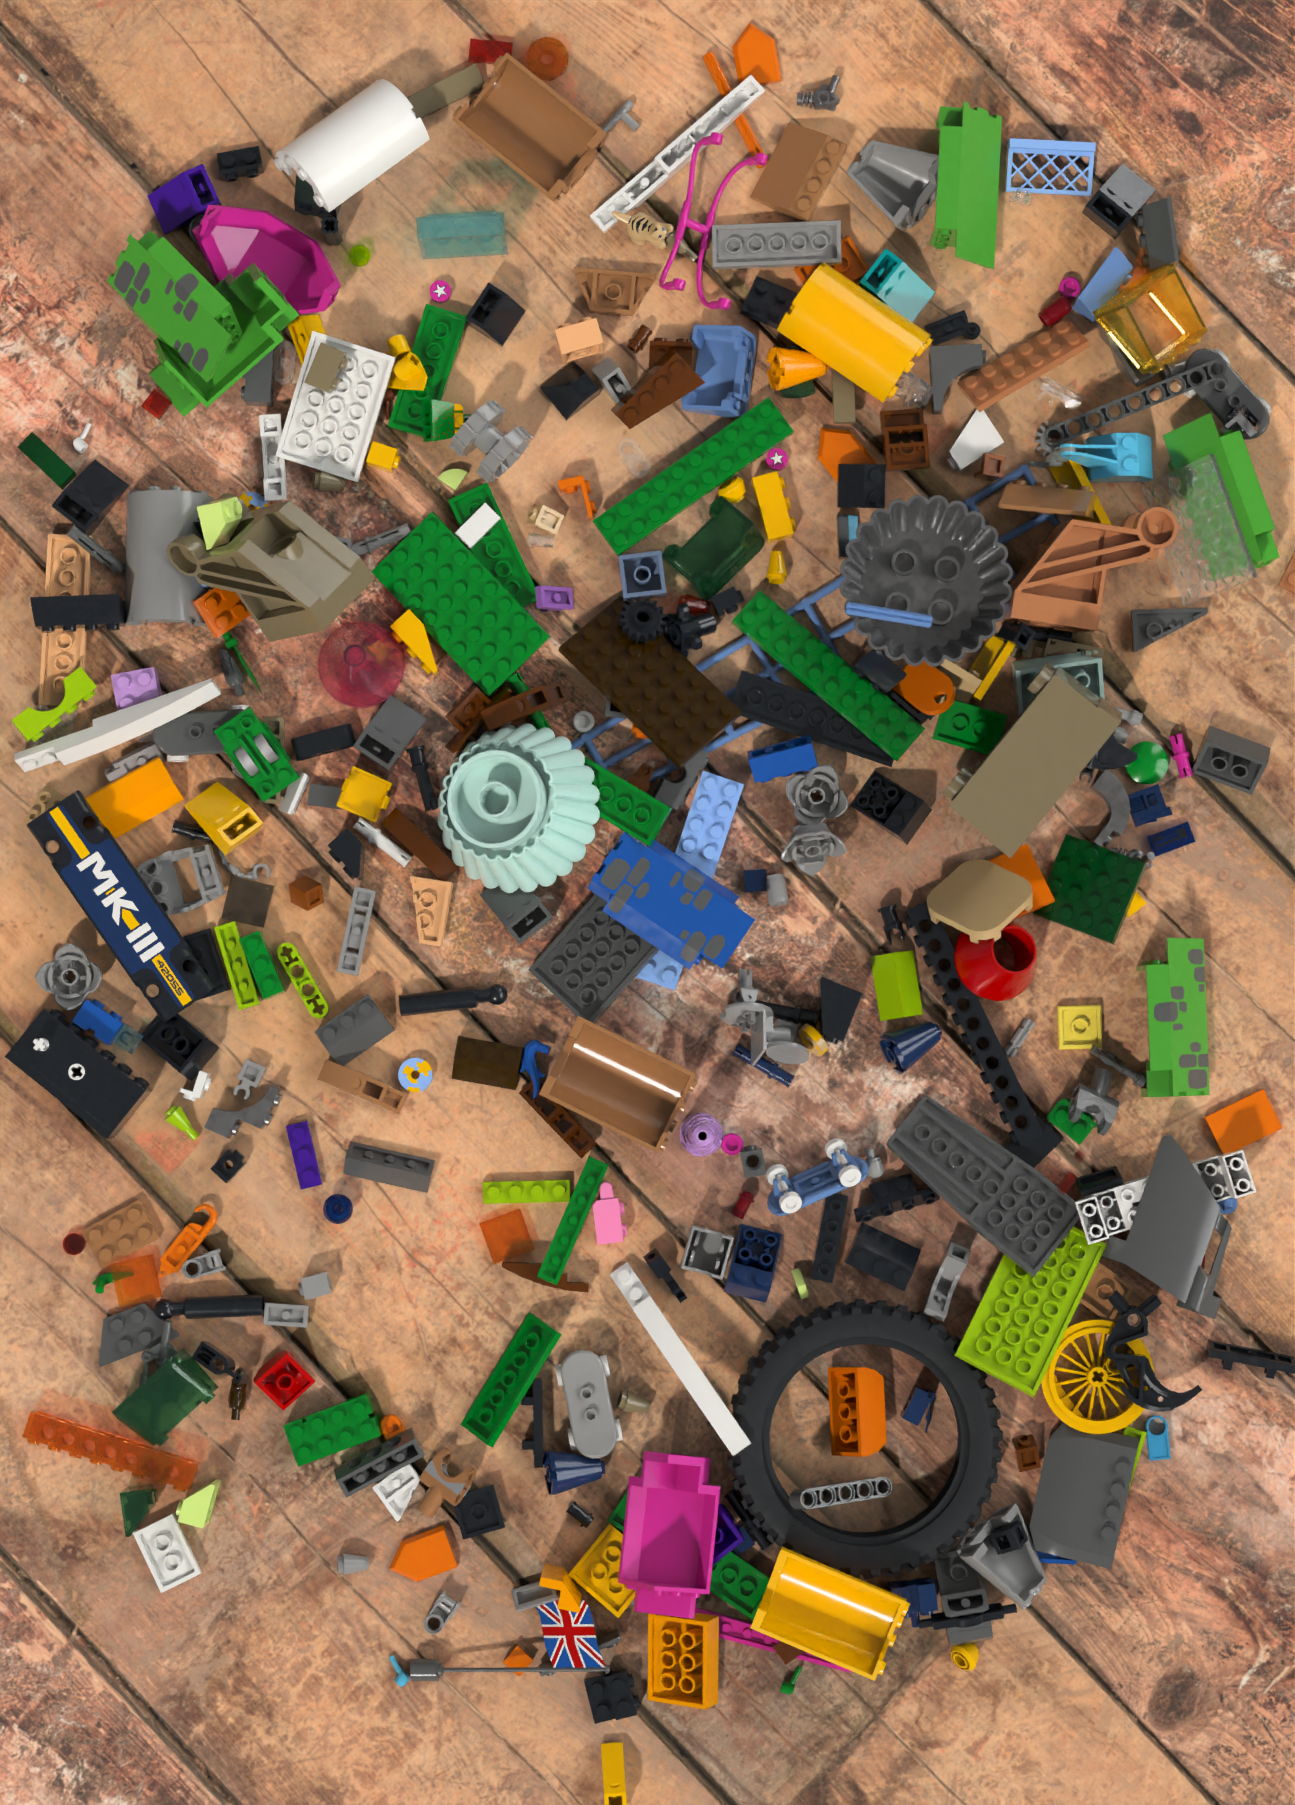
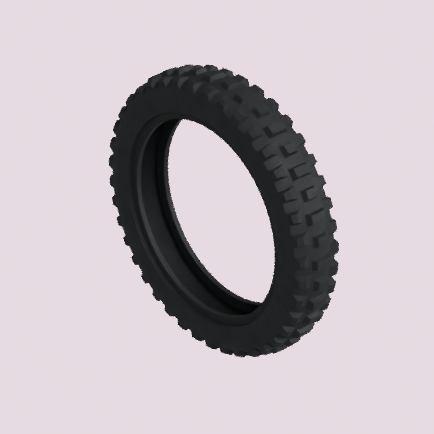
[728,1299,1003,1579]

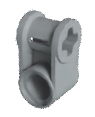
[182,1249,226,1279]
[424,1590,461,1634]

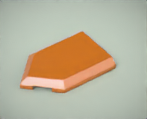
[732,23,782,85]
[817,428,877,483]
[389,1525,458,1582]

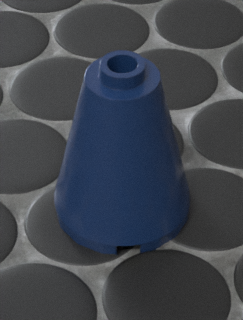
[879,1021,942,1074]
[544,1451,605,1495]

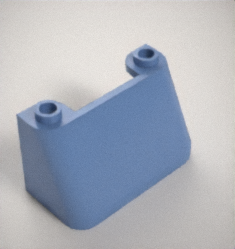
[681,325,757,419]

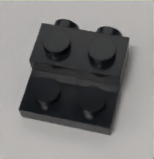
[584,1669,640,1724]

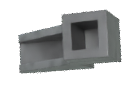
[1094,308,1155,387]

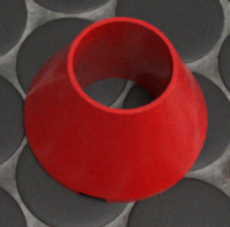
[954,920,1037,1001]

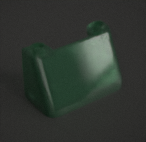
[662,496,765,601]
[112,1348,219,1447]

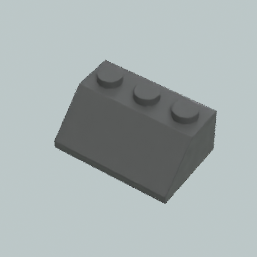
[1136,197,1179,275]
[1191,726,1271,795]
[314,994,395,1066]

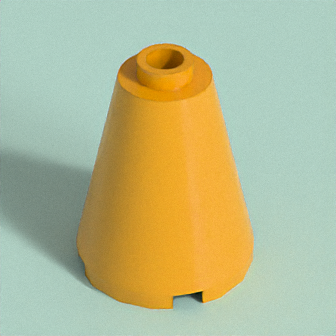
[767,347,828,391]

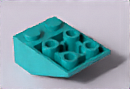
[859,248,935,322]

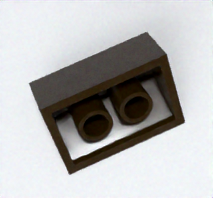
[452,1036,523,1090]

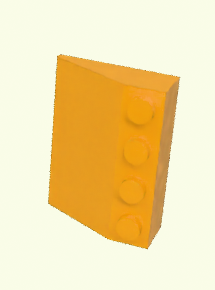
[648,1613,719,1710]

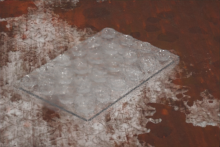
[1141,454,1258,607]

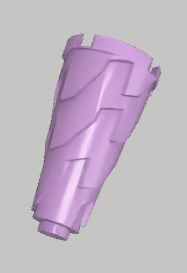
[679,1113,723,1157]

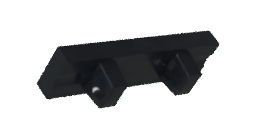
[1206,1340,1295,1379]
[521,1377,544,1468]

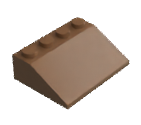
[750,122,847,222]
[998,480,1096,518]

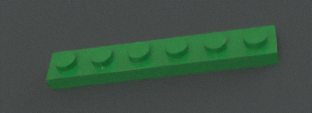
[536,1156,609,1286]

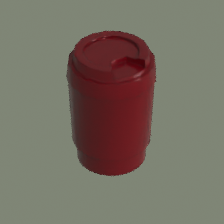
[1038,296,1072,327]

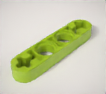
[277,943,329,1019]

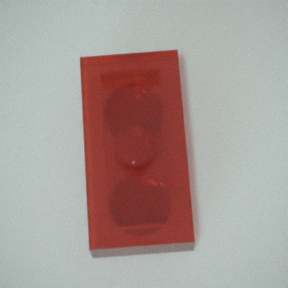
[468,38,513,64]

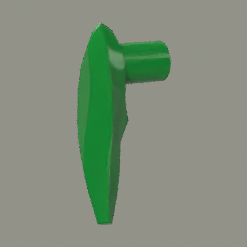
[92,1272,134,1294]

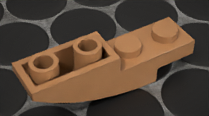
[317,1060,408,1114]

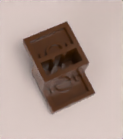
[879,408,930,472]

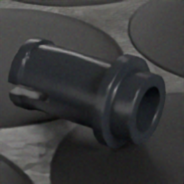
[566,1501,594,1528]

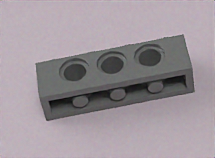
[334,1428,424,1498]

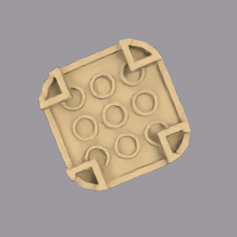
[927,859,1033,944]

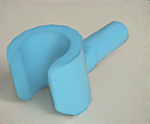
[389,1655,409,1687]

